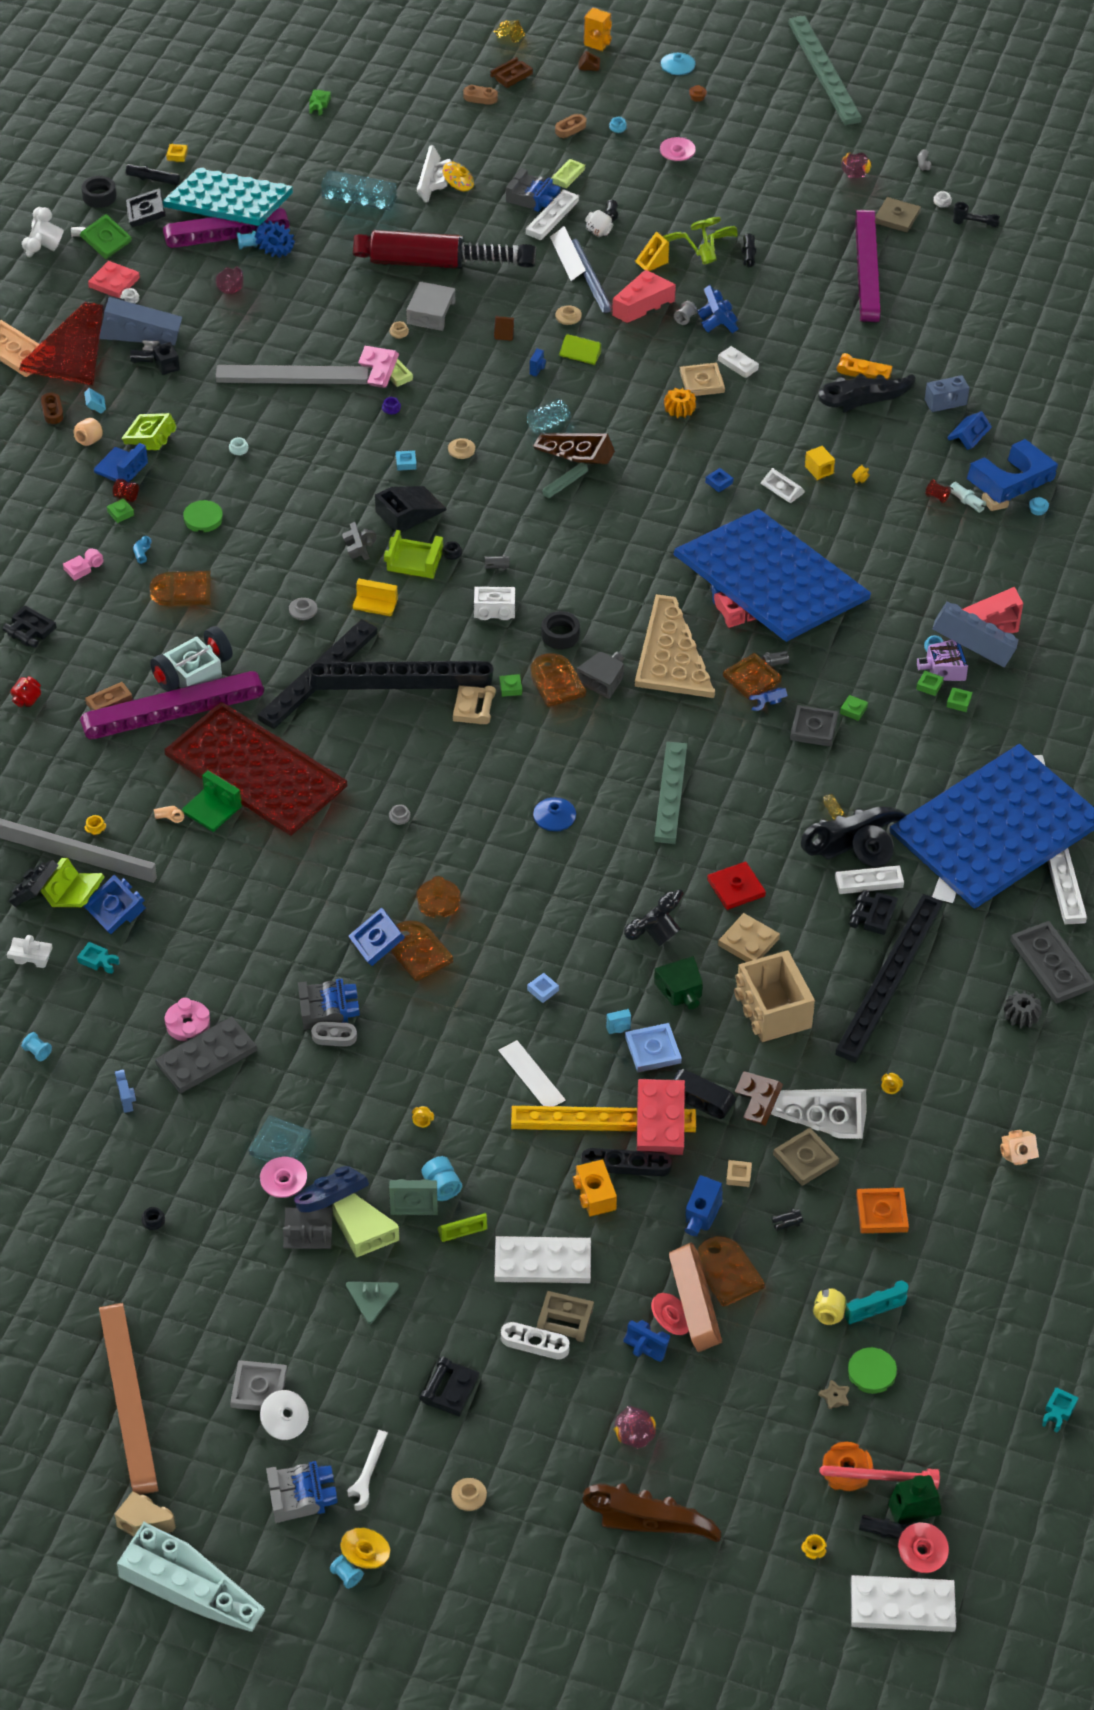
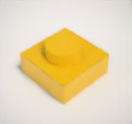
[166,144,188,162]

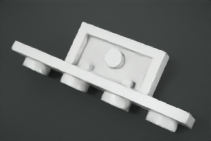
[417,145,452,203]

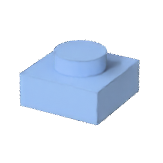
[527,973,559,1003]

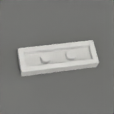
[835,866,904,894]

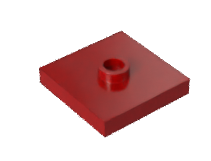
[707,861,766,910]

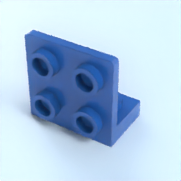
[94,443,148,486]

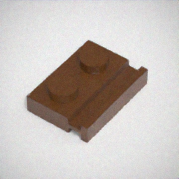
[490,57,533,88]

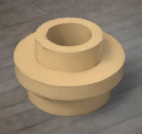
[390,321,409,339]

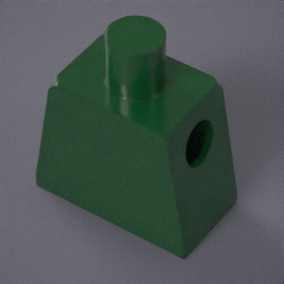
[654,956,703,1010]
[888,1475,942,1524]

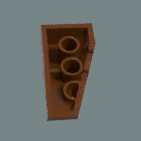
[533,433,615,464]

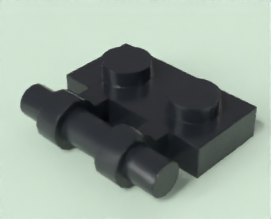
[3,605,57,648]
[849,890,898,935]

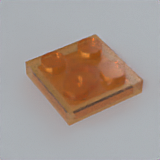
[723,653,782,699]

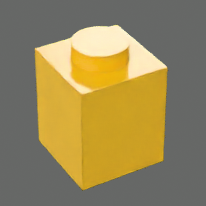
[805,446,835,480]

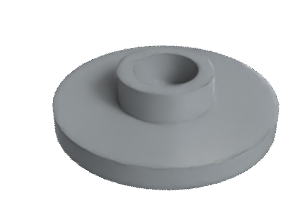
[289,598,317,620]

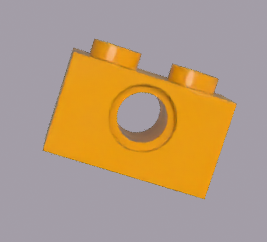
[584,8,612,51]
[573,1160,617,1217]

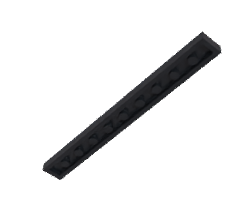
[835,894,943,1063]

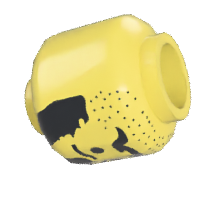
[813,1289,847,1325]

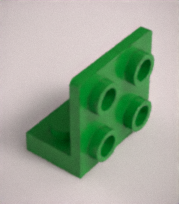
[182,770,242,832]

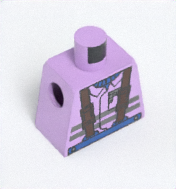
[917,640,968,681]

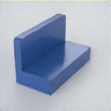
[947,411,992,450]

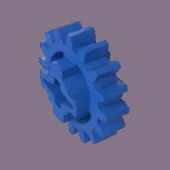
[255,220,295,258]

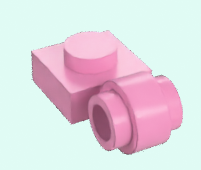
[63,548,103,581]

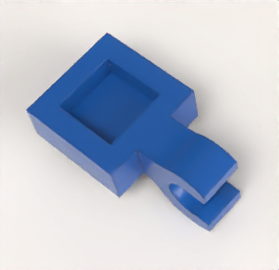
[749,688,788,711]

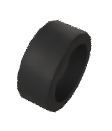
[82,176,116,208]
[541,611,580,649]

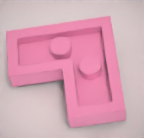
[358,346,399,388]

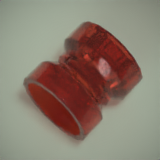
[113,478,139,502]

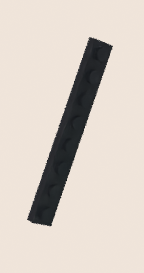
[257,619,378,729]

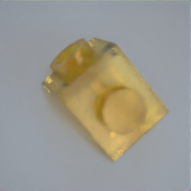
[494,20,525,43]

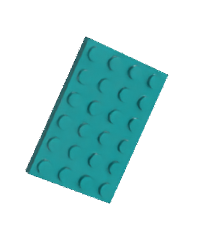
[163,168,293,226]

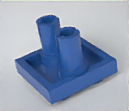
[697,285,738,333]

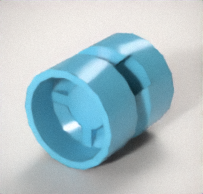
[421,1156,462,1201]

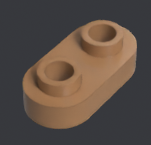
[463,85,498,105]
[555,114,586,138]

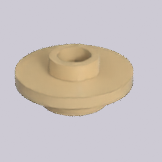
[556,306,582,325]
[448,438,475,459]
[452,1478,487,1511]

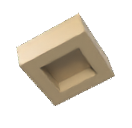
[982,492,1009,511]
[726,1160,752,1187]

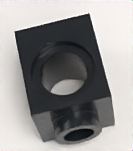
[153,342,180,375]

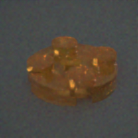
[416,876,460,918]

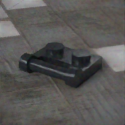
[419,1357,480,1417]

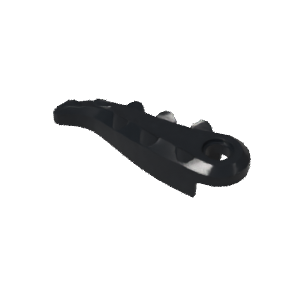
[818,374,915,413]
[801,807,907,859]

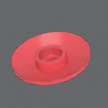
[651,1293,689,1335]
[898,1522,949,1573]

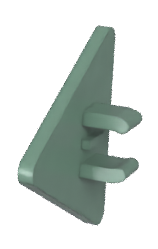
[346,1282,399,1324]

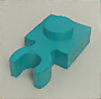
[77,942,120,973]
[1042,1387,1079,1433]

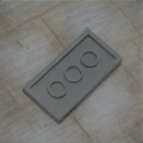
[1010,921,1094,1004]
[155,1016,257,1094]

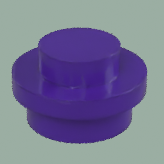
[382,397,401,415]

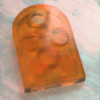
[150,571,211,606]
[531,653,586,707]
[390,921,453,982]
[697,1237,765,1307]

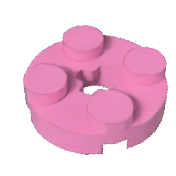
[165,998,210,1041]

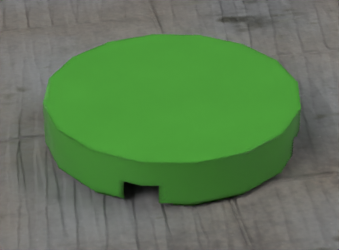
[183,500,223,532]
[848,1347,897,1394]

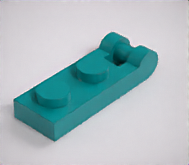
[844,1281,909,1325]

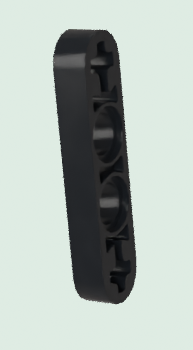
[581,1148,672,1176]

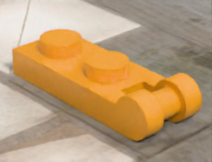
[837,353,893,380]

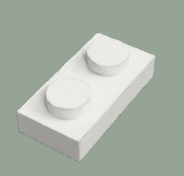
[718,346,759,378]

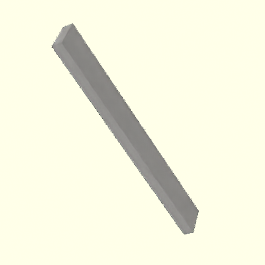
[216,365,369,384]
[0,818,157,883]

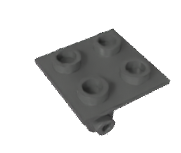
[283,1208,333,1249]

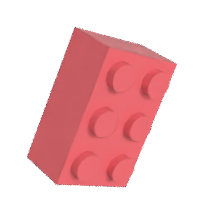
[637,1079,685,1155]

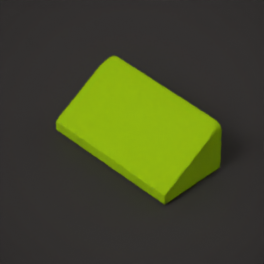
[559,334,601,365]
[437,1213,487,1242]

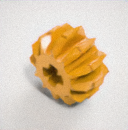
[664,388,696,419]

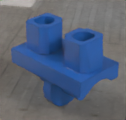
[623,1320,670,1362]

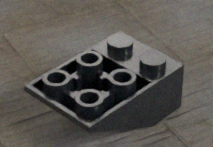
[375,486,447,533]

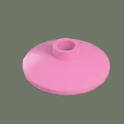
[660,137,695,161]
[260,1157,307,1198]

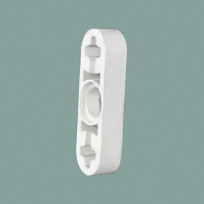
[501,1322,569,1359]

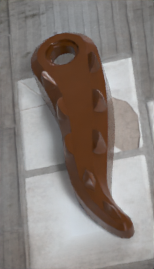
[583,1483,722,1542]

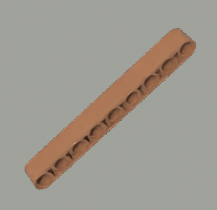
[99,1303,158,1495]

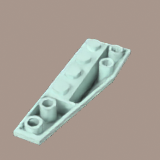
[117,1522,265,1632]

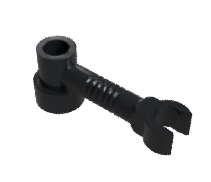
[953,202,1000,227]

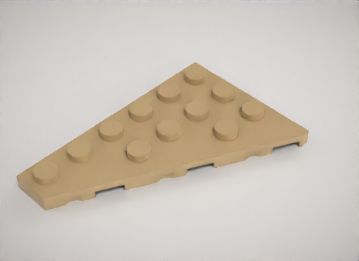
[635,594,715,698]

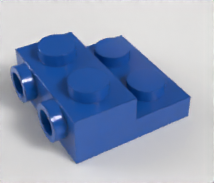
[84,875,146,934]

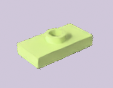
[551,159,585,189]

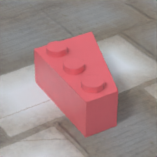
[612,270,676,323]
[962,587,1023,633]

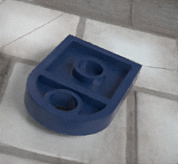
[294,1166,369,1212]

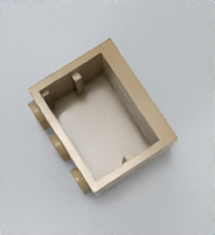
[734,950,815,1042]

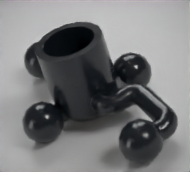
[624,889,684,947]

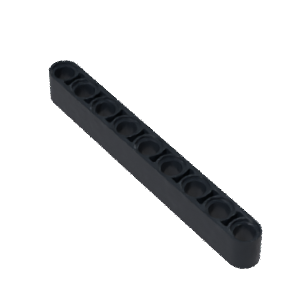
[309,661,494,690]

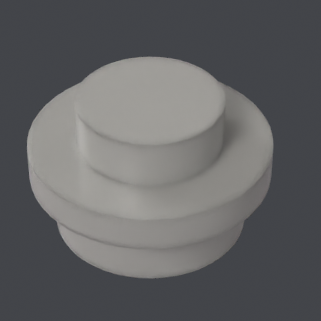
[389,805,411,825]

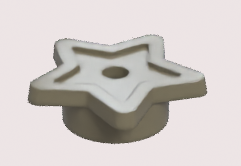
[819,1380,850,1409]

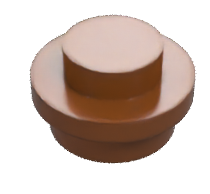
[689,85,707,101]

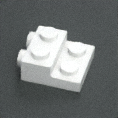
[474,587,515,620]

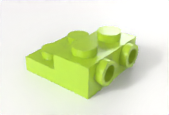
[121,413,176,451]

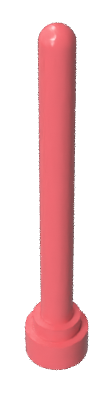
[819,1466,940,1489]

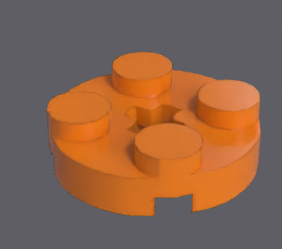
[822,1442,873,1491]

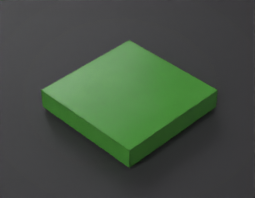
[80,214,132,259]

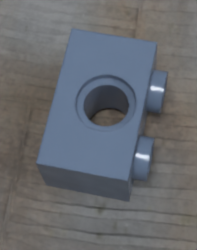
[925,375,969,412]

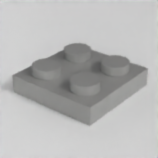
[230,1360,287,1411]

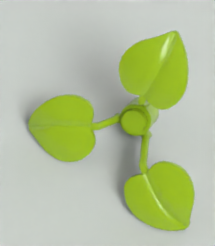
[663,217,738,264]

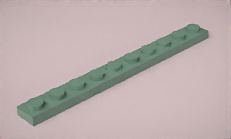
[789,16,862,125]

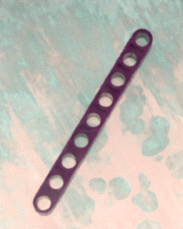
[855,210,880,322]
[80,671,265,739]

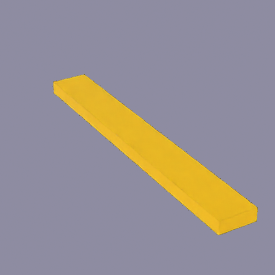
[511,1106,696,1132]

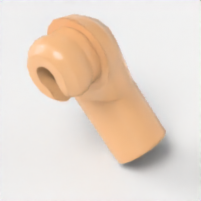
[154,806,184,823]

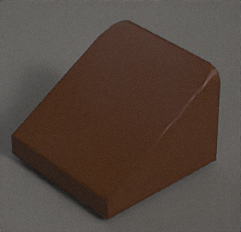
[578,51,600,71]
[494,316,514,341]

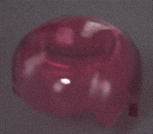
[216,266,244,294]

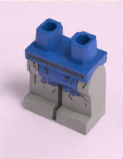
[266,1461,338,1523]

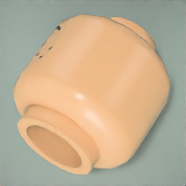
[74,418,103,446]

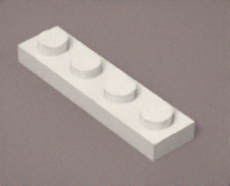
[526,190,579,240]

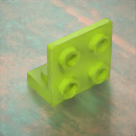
[40,858,105,907]

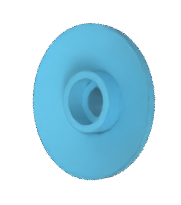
[661,53,695,75]

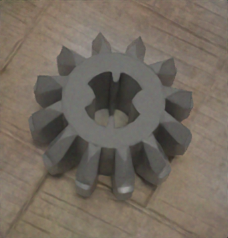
[1003,990,1042,1029]

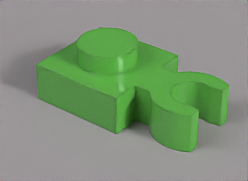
[309,90,331,115]

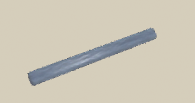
[571,239,611,313]

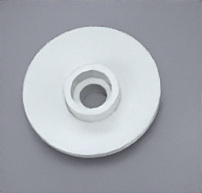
[260,1390,309,1440]

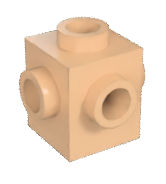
[1000,1130,1039,1165]

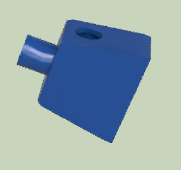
[685,1175,723,1236]

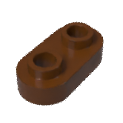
[41,393,63,424]

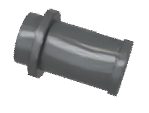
[485,554,510,570]
[762,651,789,668]

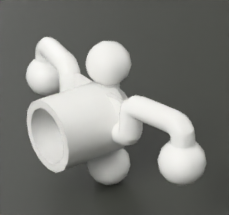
[22,207,64,258]

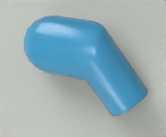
[133,536,152,564]

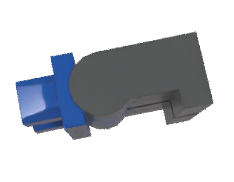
[506,168,560,212]
[298,979,360,1030]

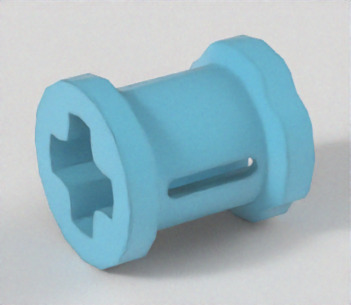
[237,231,258,250]
[21,1032,52,1061]
[330,1554,364,1589]

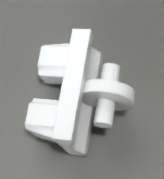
[7,935,53,968]

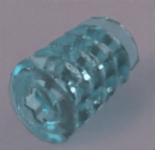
[527,398,571,434]

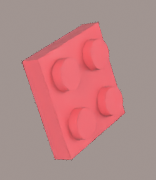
[88,261,140,298]

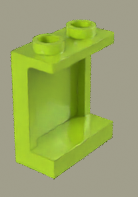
[384,530,443,579]

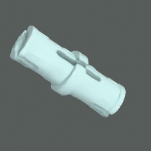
[949,482,986,513]

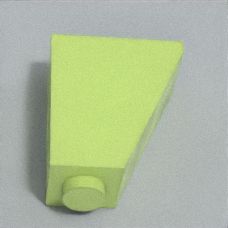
[332,1193,399,1258]

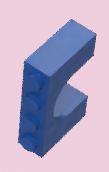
[967,439,1058,504]

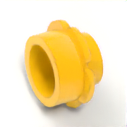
[852,465,870,483]
[85,815,106,835]
[881,1073,903,1094]
[412,1106,434,1128]
[802,1534,827,1559]

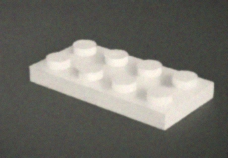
[495,1236,591,1283]
[851,1575,956,1632]

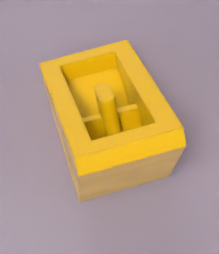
[635,232,669,271]

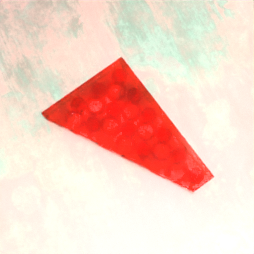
[19,302,104,386]

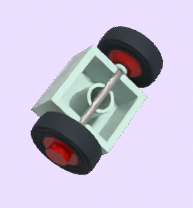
[150,626,233,692]

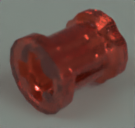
[925,479,951,503]

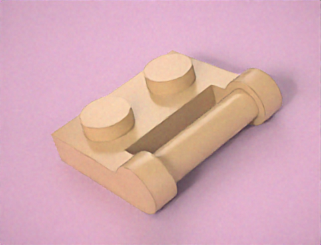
[453,685,496,724]

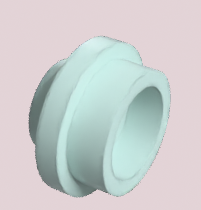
[229,437,248,455]

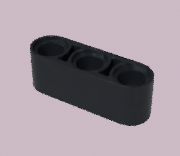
[672,1069,736,1119]

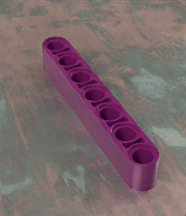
[163,208,290,248]

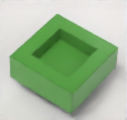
[107,499,134,523]
[916,671,944,696]
[499,674,522,697]
[946,687,973,712]
[840,695,868,721]

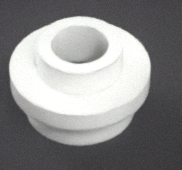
[933,191,952,208]
[120,288,139,304]

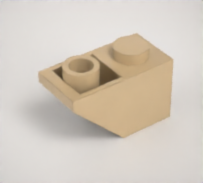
[115,1492,176,1537]

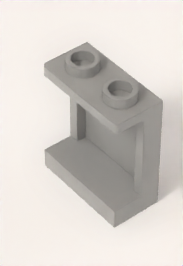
[407,282,455,331]

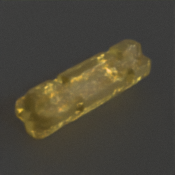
[823,794,847,820]

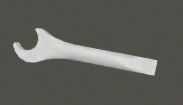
[348,1430,388,1511]

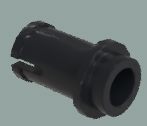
[604,200,618,222]
[130,349,153,364]
[771,1208,803,1232]

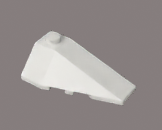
[771,1089,867,1139]

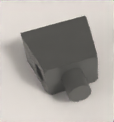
[577,652,624,699]

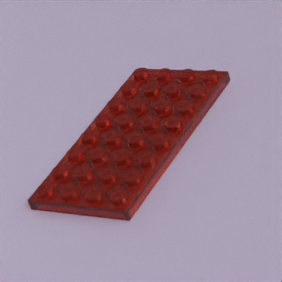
[164,702,348,836]

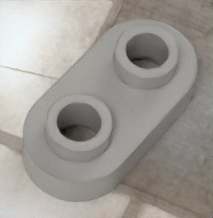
[311,1022,357,1046]

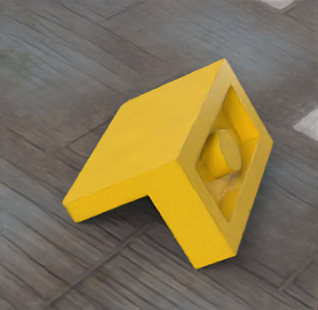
[353,578,398,616]

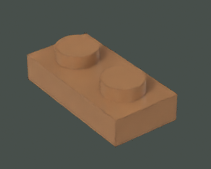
[85,682,133,711]

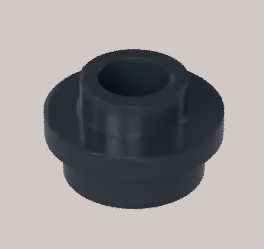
[442,541,462,560]
[141,1207,165,1230]

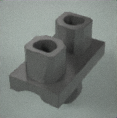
[342,522,377,561]

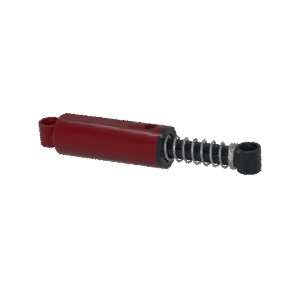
[353,230,537,269]

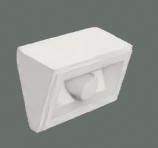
[761,468,805,503]

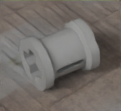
[674,301,697,325]

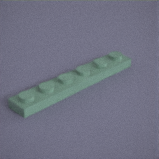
[654,742,687,844]

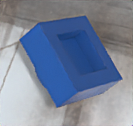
[530,349,546,376]
[705,468,733,492]

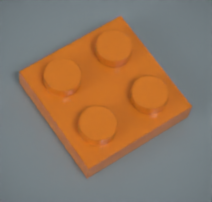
[856,1188,909,1234]

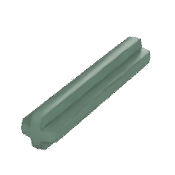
[542,463,588,499]

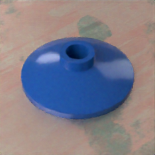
[533,797,576,831]

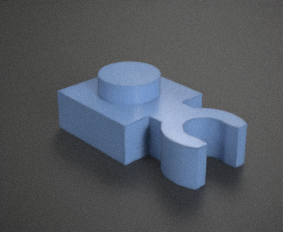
[115,1070,136,1113]

